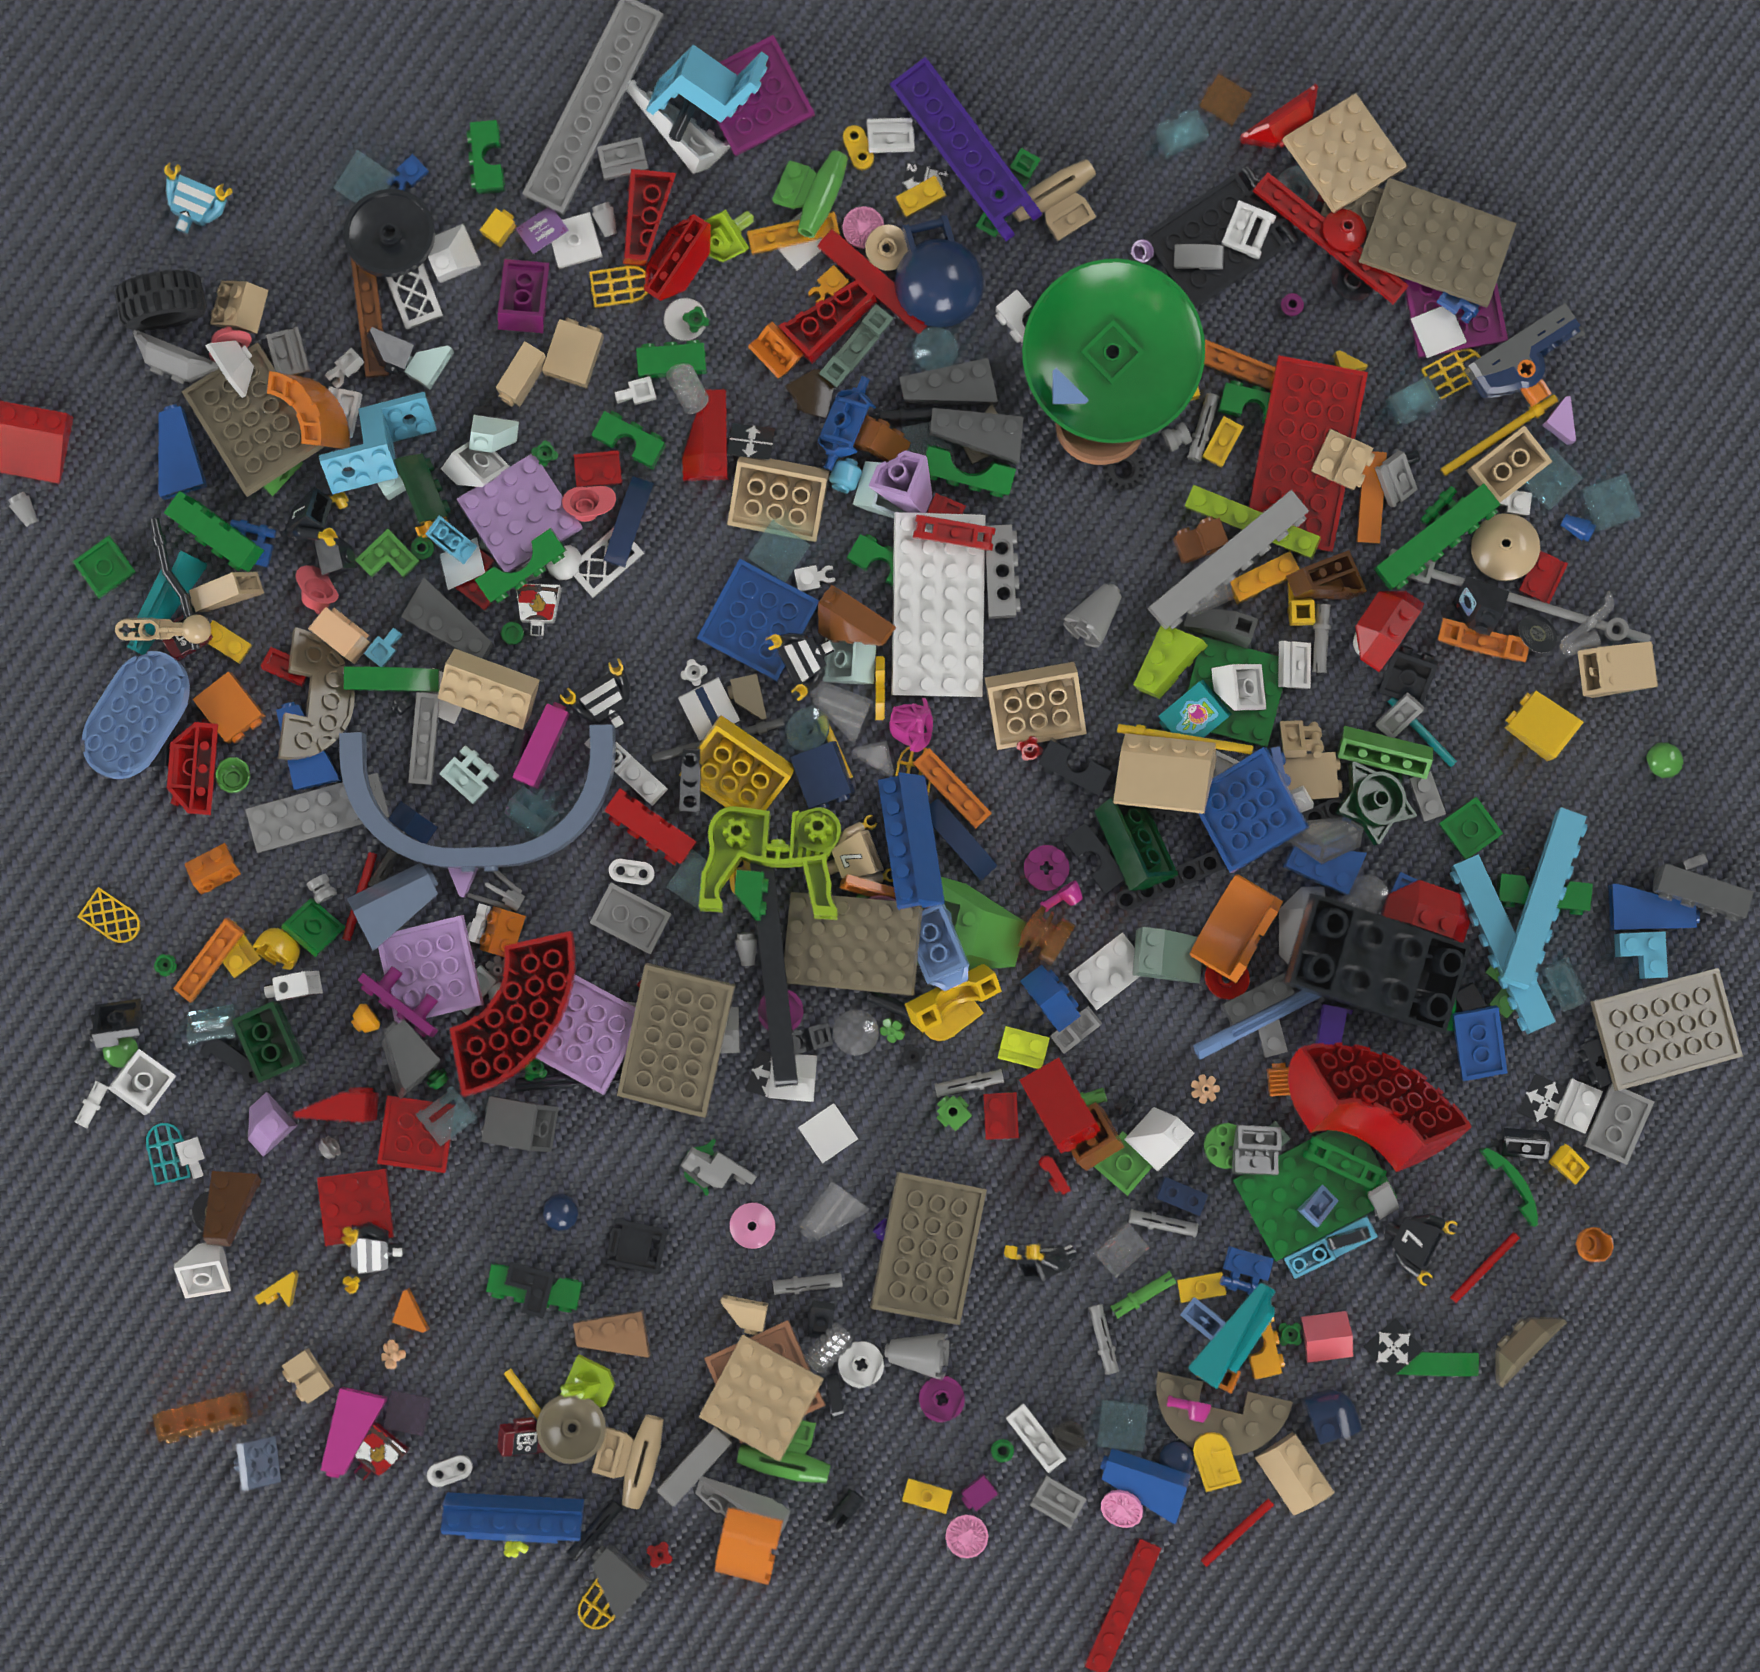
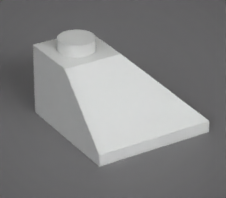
[428,224,481,283]
[206,340,254,398]
[441,441,510,487]
[1211,664,1266,710]
[768,1054,817,1102]
[1124,1107,1194,1171]
[174,1243,231,1299]

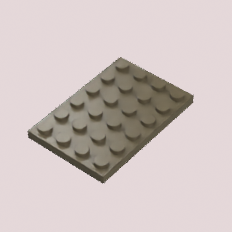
[1359,177,1517,308]
[182,342,324,497]
[784,892,923,996]
[617,963,735,1118]
[1591,968,1743,1091]
[870,1172,987,1325]

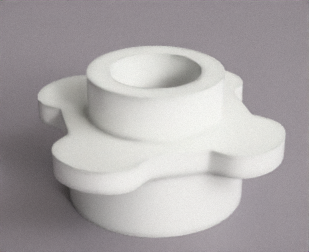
[681,659,707,686]

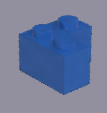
[1020,965,1081,1032]

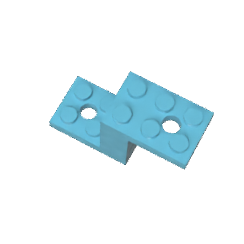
[646,45,769,123]
[319,392,437,494]

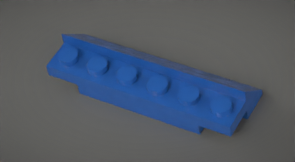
[878,772,945,909]
[441,1492,585,1543]

